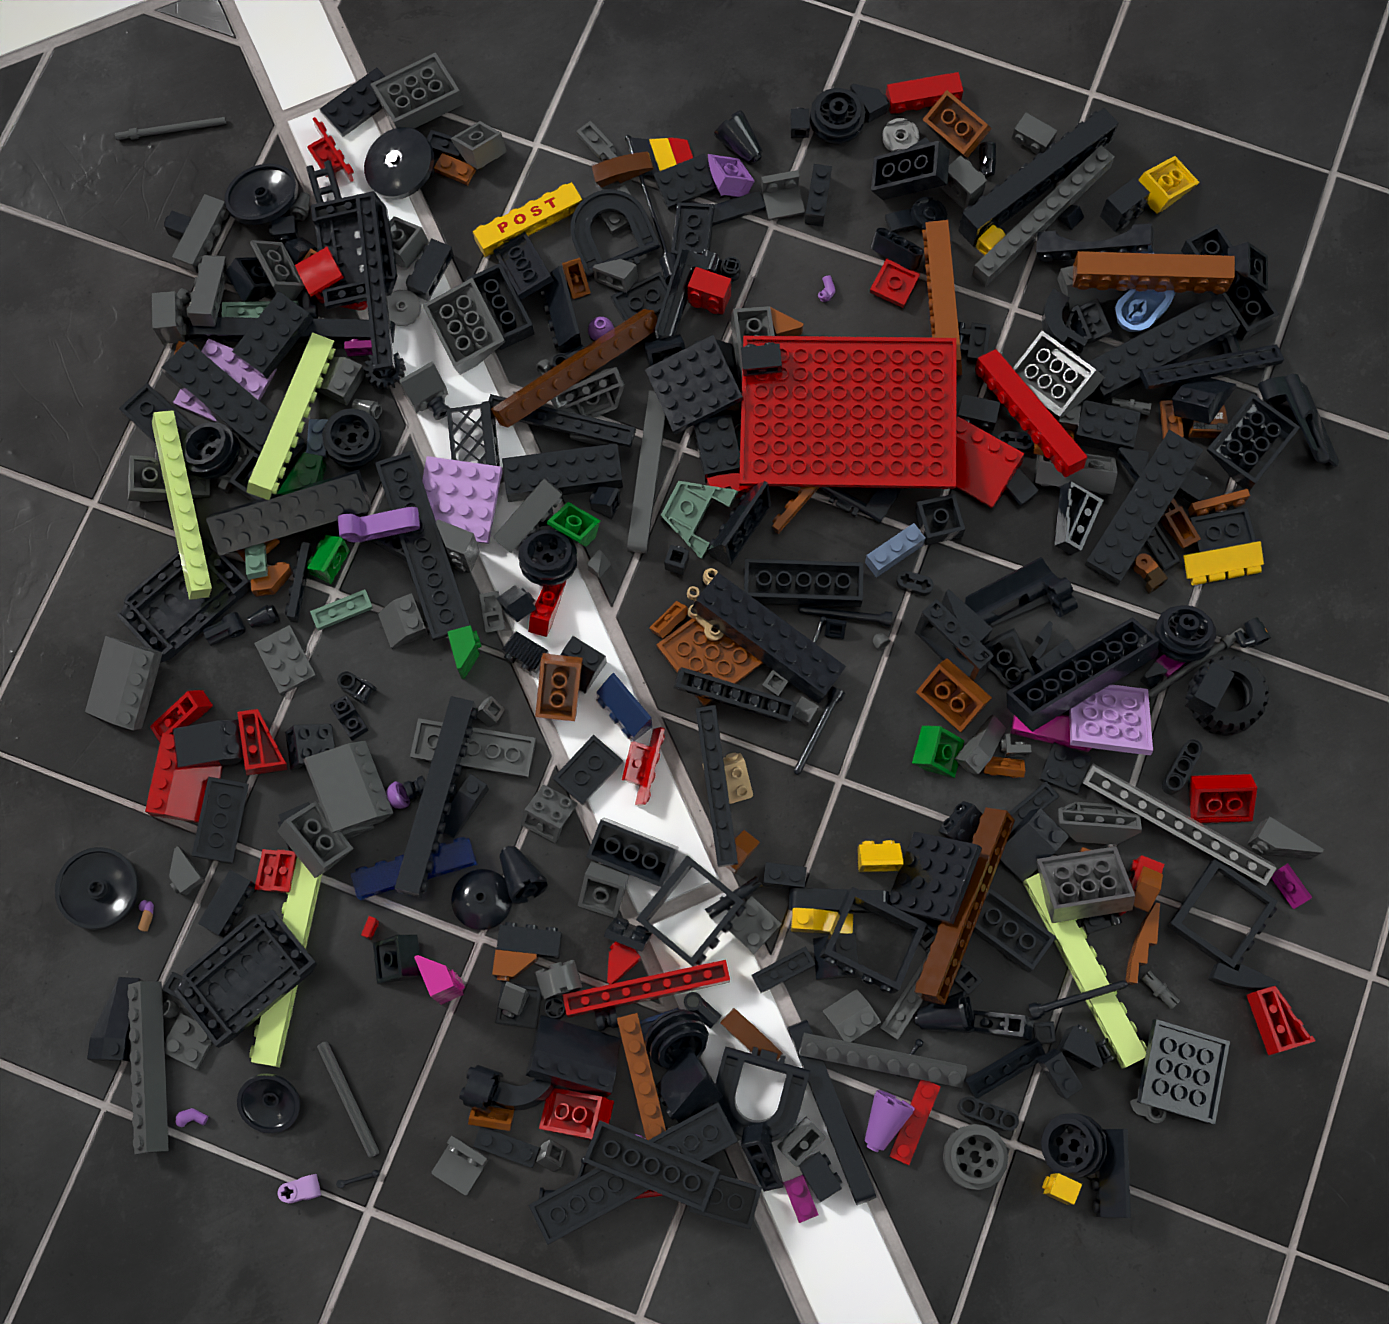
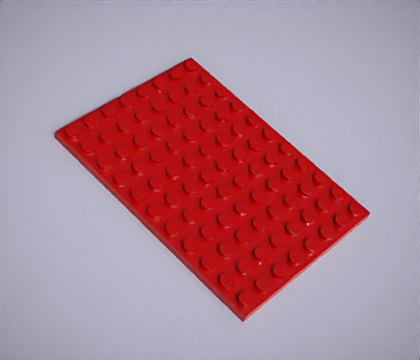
[739,336,956,489]

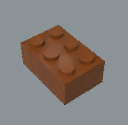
[923,90,992,158]
[535,653,583,722]
[916,658,992,732]

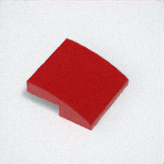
[295,247,344,297]
[255,849,297,893]

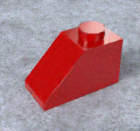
[607,942,641,985]

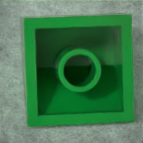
[547,502,601,547]
[307,535,350,584]
[447,625,482,679]
[912,726,965,778]

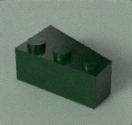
[277,453,327,494]

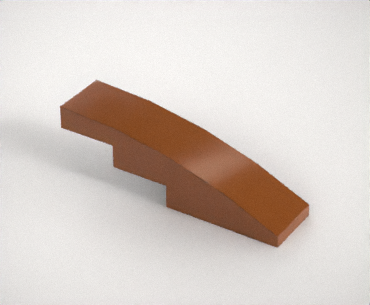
[1126,903,1160,985]

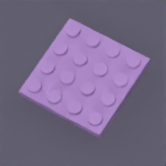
[173,339,277,422]
[422,456,503,544]
[1069,685,1153,755]

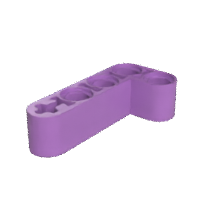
[338,507,420,542]

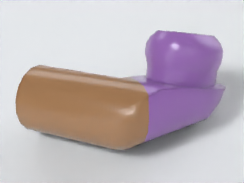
[138,900,154,931]

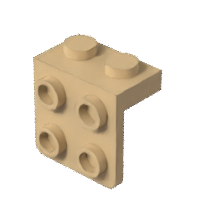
[702,753,753,804]

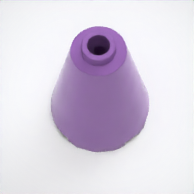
[865,1090,915,1152]

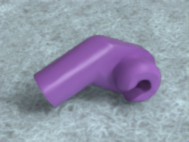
[818,275,836,302]
[175,1108,209,1127]

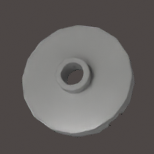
[882,118,919,152]
[387,290,421,326]

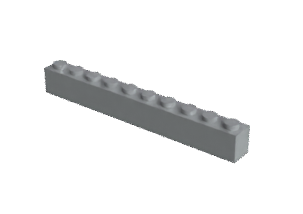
[1083,763,1276,886]

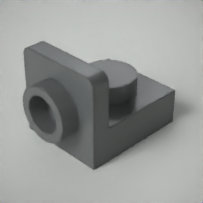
[1000,734,1031,758]

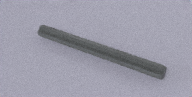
[317,1041,379,1158]

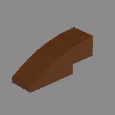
[591,152,654,188]
[1159,498,1201,549]
[720,1008,783,1060]

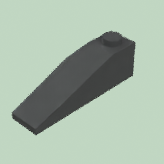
[128,455,210,502]

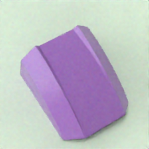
[708,154,755,197]

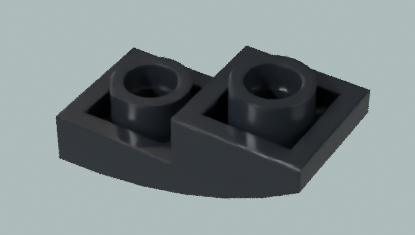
[330,695,369,741]

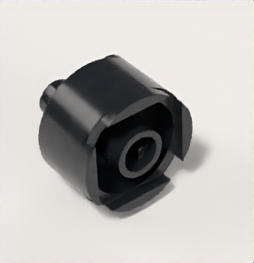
[459,1065,503,1114]

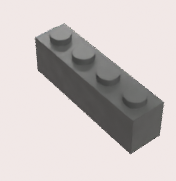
[172,194,229,273]
[187,255,229,327]
[493,477,563,553]

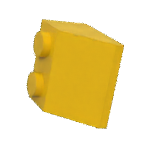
[858,840,903,872]

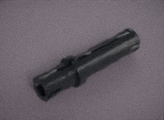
[705,876,763,920]

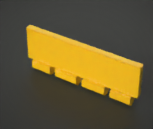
[1184,541,1264,586]

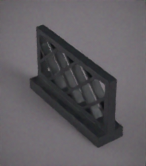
[446,401,502,480]

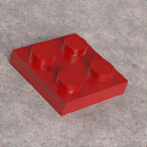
[870,259,920,308]

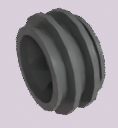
[943,1124,1008,1190]

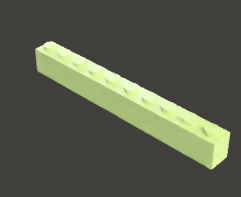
[247,333,335,500]
[152,411,212,600]
[249,857,322,1068]
[1023,873,1147,1069]

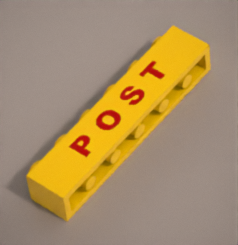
[473,182,583,257]

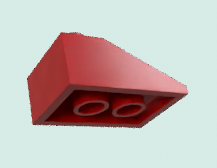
[539,1088,614,1141]

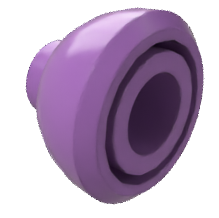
[588,317,614,341]
[386,781,410,809]

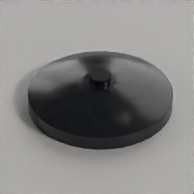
[364,127,434,199]
[225,163,298,225]
[55,847,139,930]

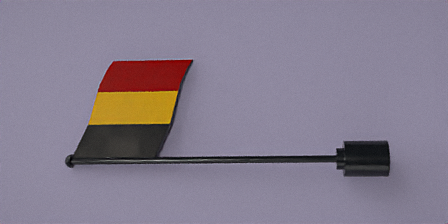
[624,135,693,283]

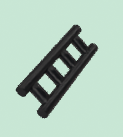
[306,160,342,204]

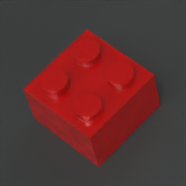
[688,267,731,315]

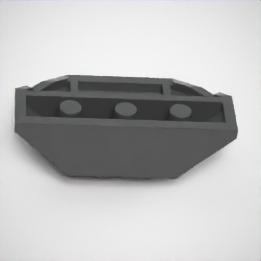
[551,367,625,418]
[1058,802,1142,845]

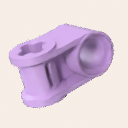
[278,1174,321,1203]

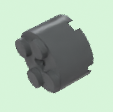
[535,960,583,1001]

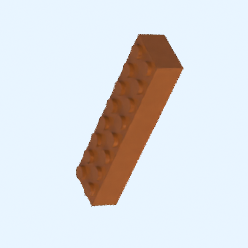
[922,220,962,375]
[1073,251,1235,294]

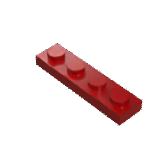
[889,1080,941,1165]

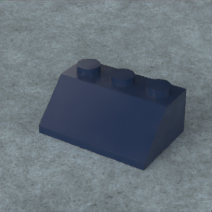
[596,673,653,741]

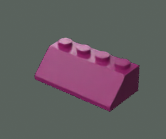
[414,955,465,1005]

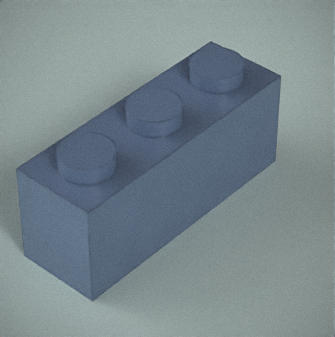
[865,523,926,578]

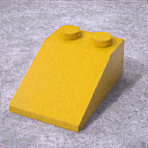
[1138,156,1200,214]

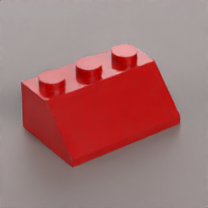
[1189,774,1257,823]

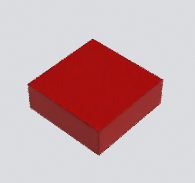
[361,916,379,940]

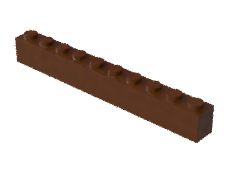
[491,309,658,428]
[914,807,1015,1005]

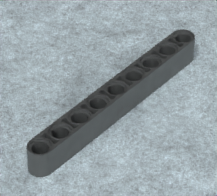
[627,390,666,554]

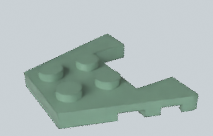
[661,481,738,559]

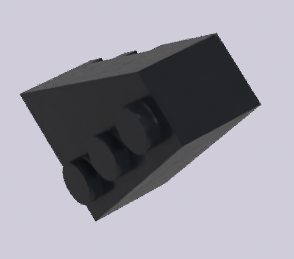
[1055,481,1103,555]

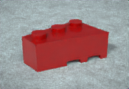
[237,709,287,776]
[1247,986,1316,1055]

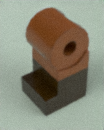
[1133,553,1168,594]

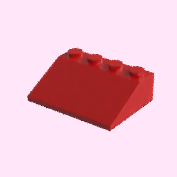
[956,416,1024,508]
[145,733,223,823]

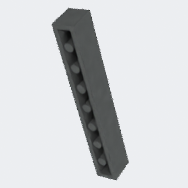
[127,981,169,1154]

